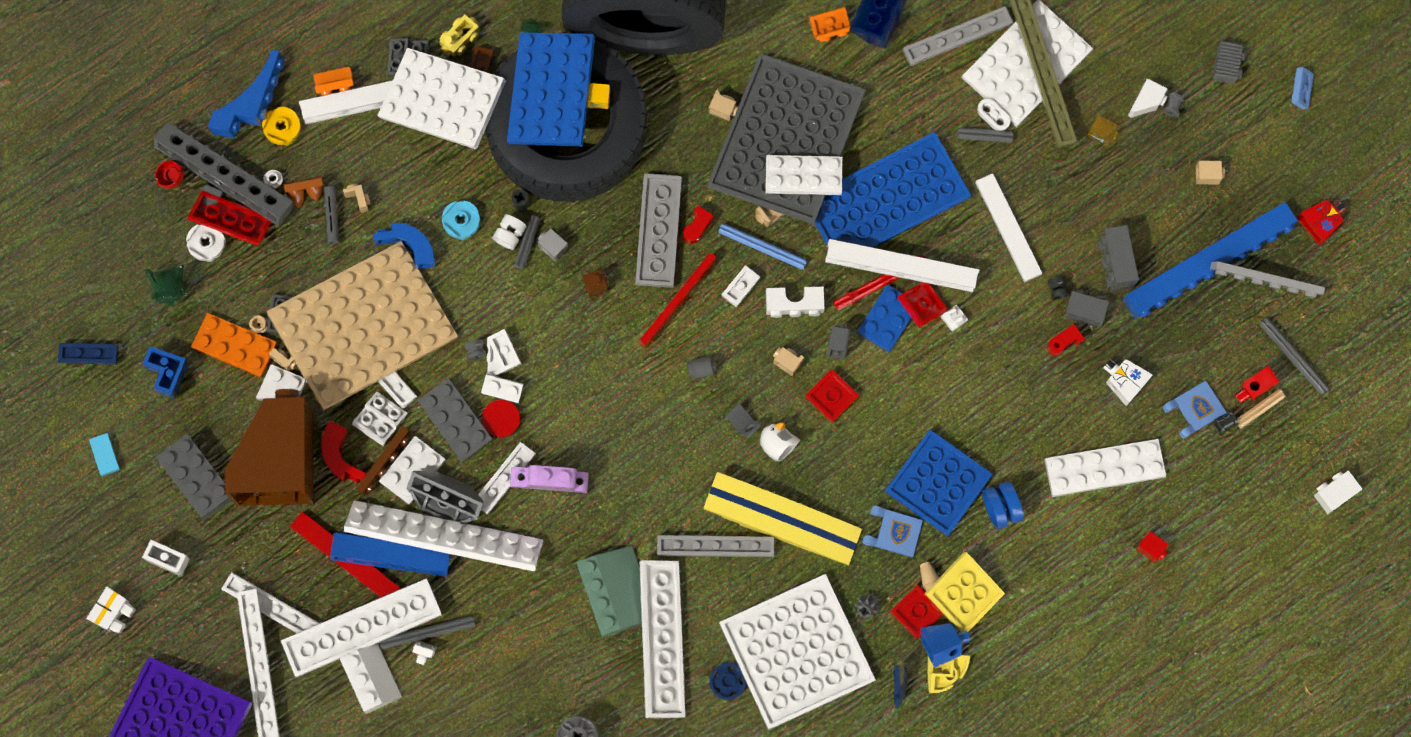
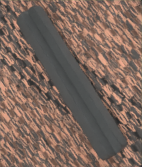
[958,128,1014,143]
[514,215,540,270]

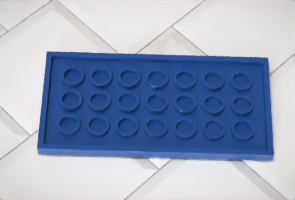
[815,132,971,266]

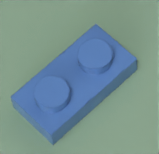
[1292,67,1313,109]

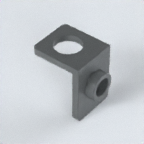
[725,404,761,438]

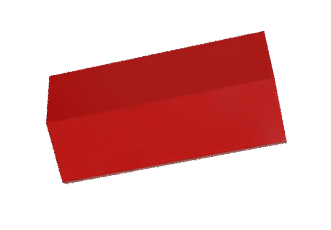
[187,191,271,246]

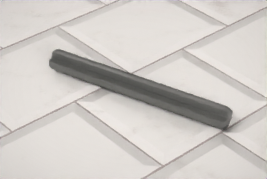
[1260,318,1329,395]
[380,616,475,649]

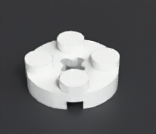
[186,224,226,262]

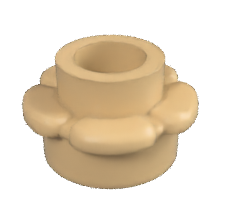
[249,315,268,334]

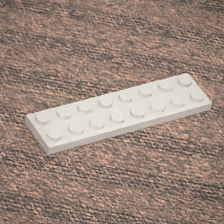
[640,560,685,718]
[281,579,442,677]

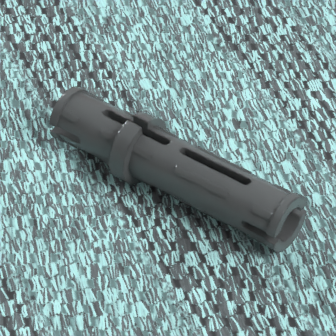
[323,186,340,244]

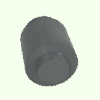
[687,357,716,379]

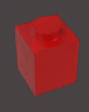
[1136,531,1169,563]

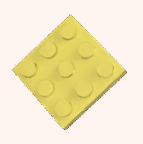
[924,552,1005,632]

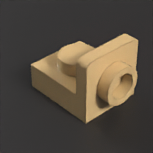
[755,206,784,227]
[269,348,298,371]

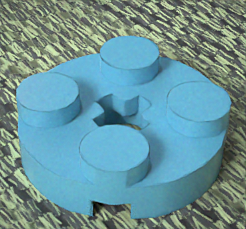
[442,201,480,240]

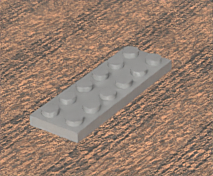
[635,174,682,288]

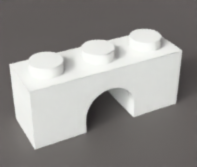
[766,287,824,318]

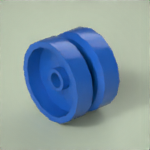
[982,481,1024,530]

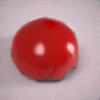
[154,160,184,189]

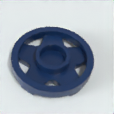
[709,663,746,700]

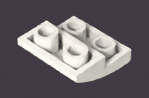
[352,392,408,446]

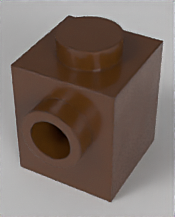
[583,269,609,298]

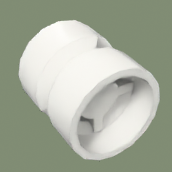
[492,214,526,250]

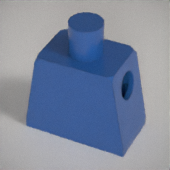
[921,624,970,668]

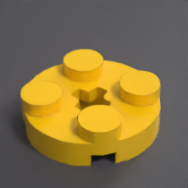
[262,107,301,145]

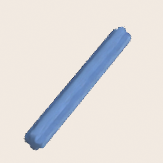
[719,223,807,270]

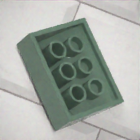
[576,546,642,638]

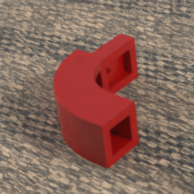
[321,421,367,484]

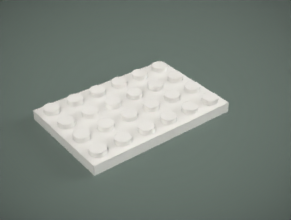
[962,0,1093,128]
[378,48,506,150]

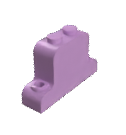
[510,465,589,493]

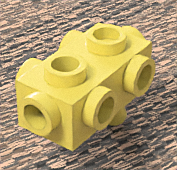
[440,15,480,58]

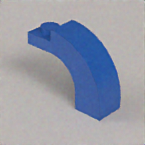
[373,223,436,269]

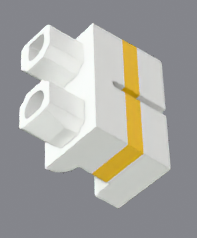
[86,587,136,634]

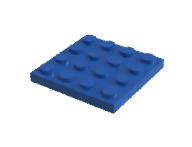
[885,430,993,537]

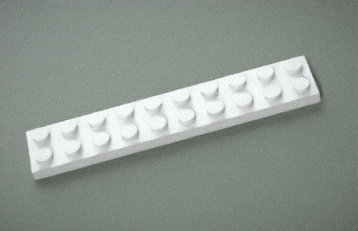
[344,500,543,571]

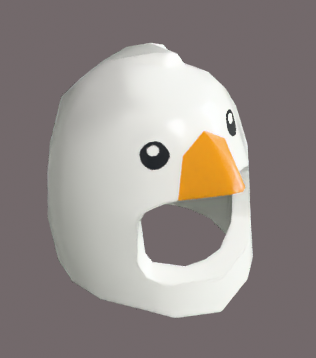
[760,423,800,462]

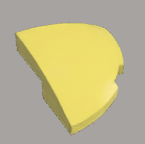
[928,655,970,693]

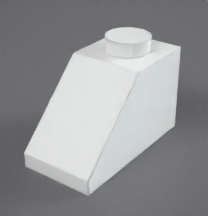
[1128,79,1168,118]

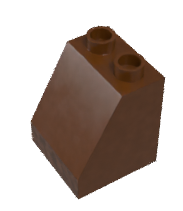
[225,389,314,506]

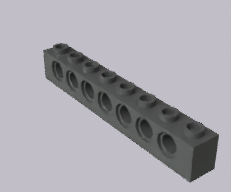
[154,123,293,226]

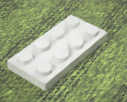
[765,155,842,195]

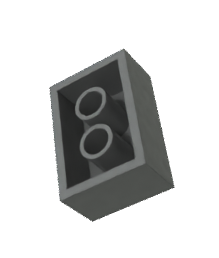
[1097,225,1139,293]

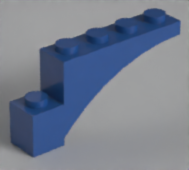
[208,50,284,139]

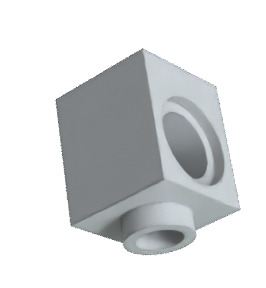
[538,229,568,262]

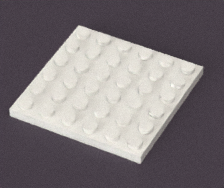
[719,574,875,730]

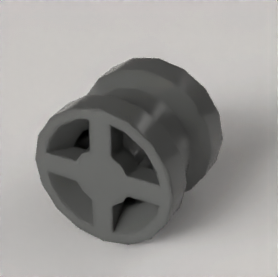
[465,340,487,361]

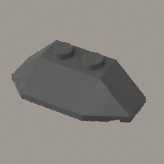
[406,470,484,524]

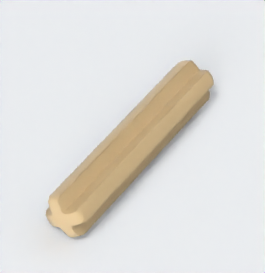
[1237,389,1285,428]

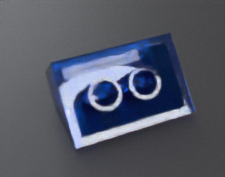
[850,0,907,49]

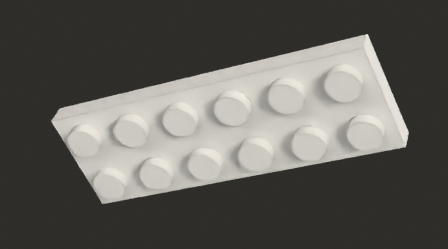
[1045,439,1166,497]

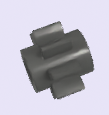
[855,594,881,619]

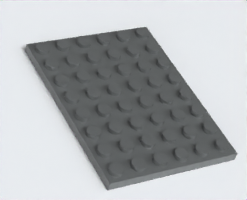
[707,54,866,225]

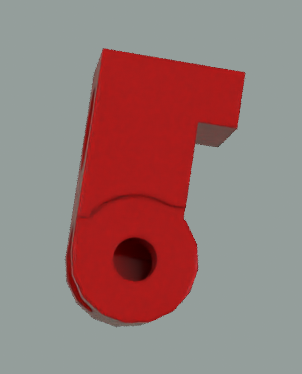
[683,205,713,244]
[1047,324,1085,356]

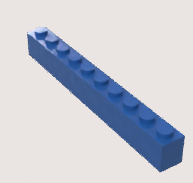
[1123,202,1298,319]

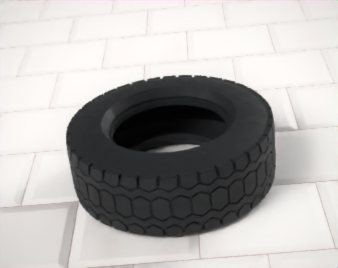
[562,0,726,55]
[485,41,647,202]

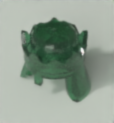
[144,264,187,307]

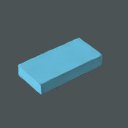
[89,433,120,476]

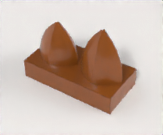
[284,176,323,208]

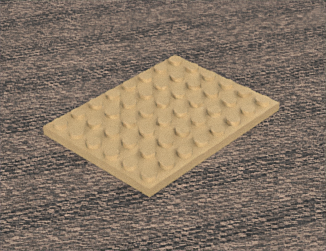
[267,241,458,410]

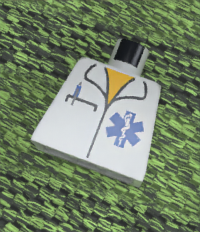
[1103,359,1152,406]

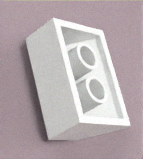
[340,644,402,714]

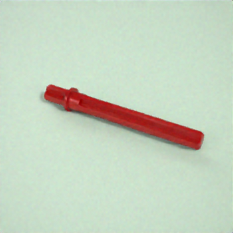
[834,254,926,310]

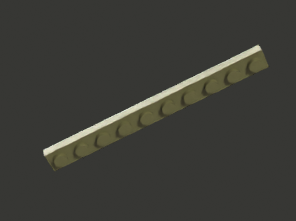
[1009,0,1077,148]

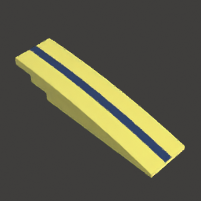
[704,472,862,566]

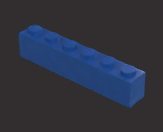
[330,531,450,577]

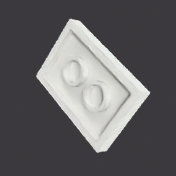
[379,436,446,505]

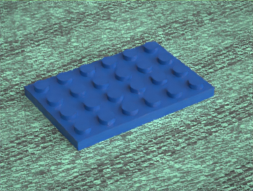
[507,33,595,146]

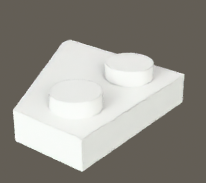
[486,329,522,376]
[256,364,306,400]

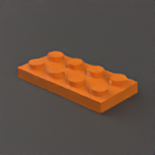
[191,313,278,378]

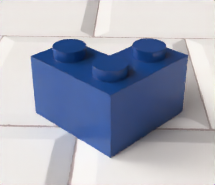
[143,346,189,399]

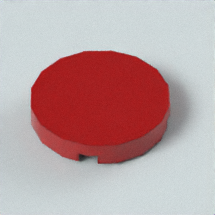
[482,399,520,438]

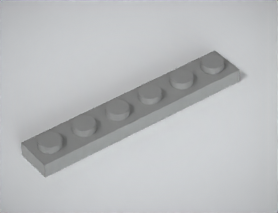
[903,6,1013,66]
[1210,261,1325,298]
[657,535,774,557]

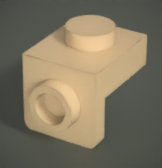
[343,184,370,213]

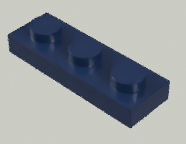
[58,343,118,365]

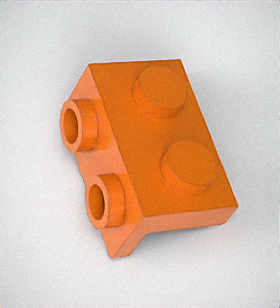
[809,7,853,42]
[313,67,354,96]

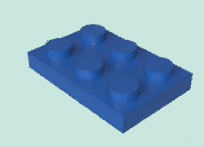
[857,285,911,352]

